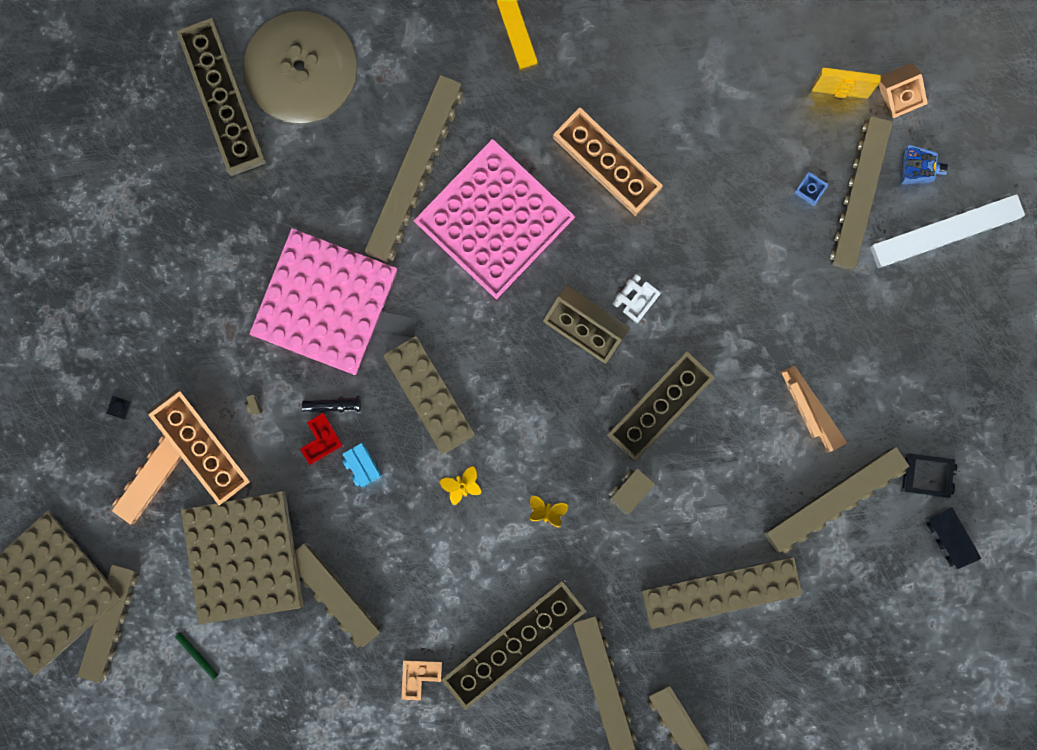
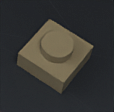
[245,395,262,416]

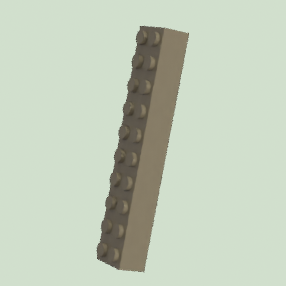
[365,75,464,264]

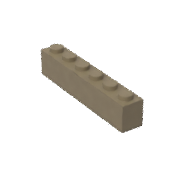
[77,564,139,683]

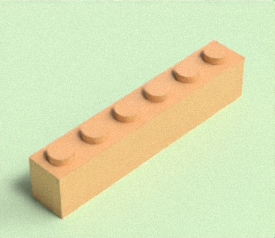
[112,435,182,524]

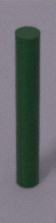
[175,632,219,680]

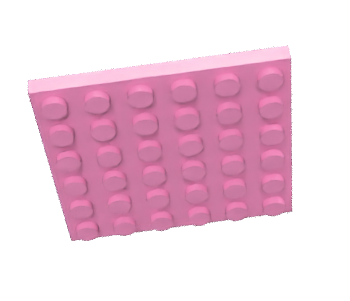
[414,139,575,300]
[249,229,398,376]

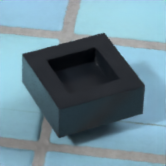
[106,395,132,420]

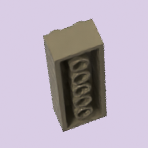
[383,336,475,455]
[607,351,715,462]
[295,543,382,648]

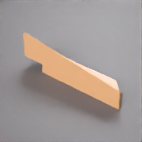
[781,366,847,452]

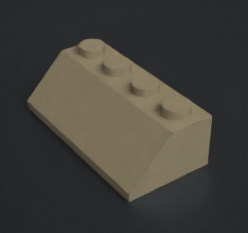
[543,285,630,364]
[647,683,710,750]

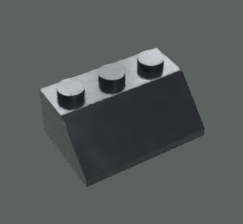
[925,507,982,570]

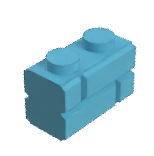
[342,443,383,488]

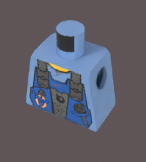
[901,145,948,184]

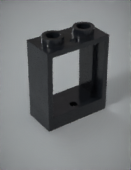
[901,453,957,498]

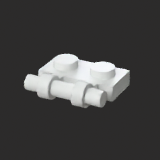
[612,274,661,324]

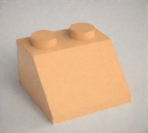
[879,63,928,118]

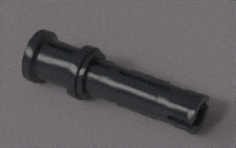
[302,396,361,414]

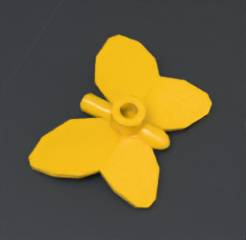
[439,466,481,505]
[529,496,568,527]

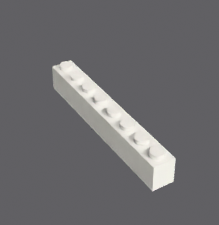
[870,193,1025,268]

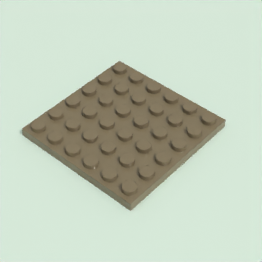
[181,491,304,625]
[0,511,122,676]

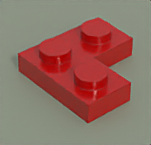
[300,413,343,465]

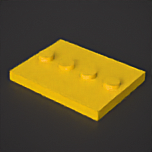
[811,67,881,99]

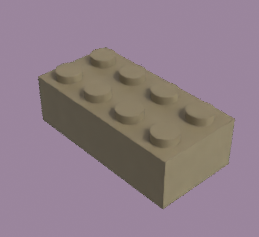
[609,469,655,515]

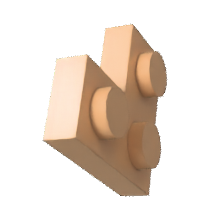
[401,660,442,700]

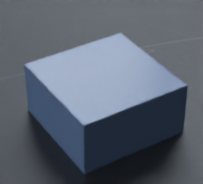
[794,172,828,206]

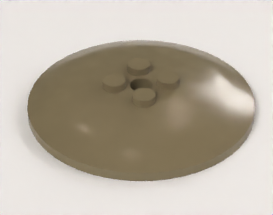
[243,11,357,124]

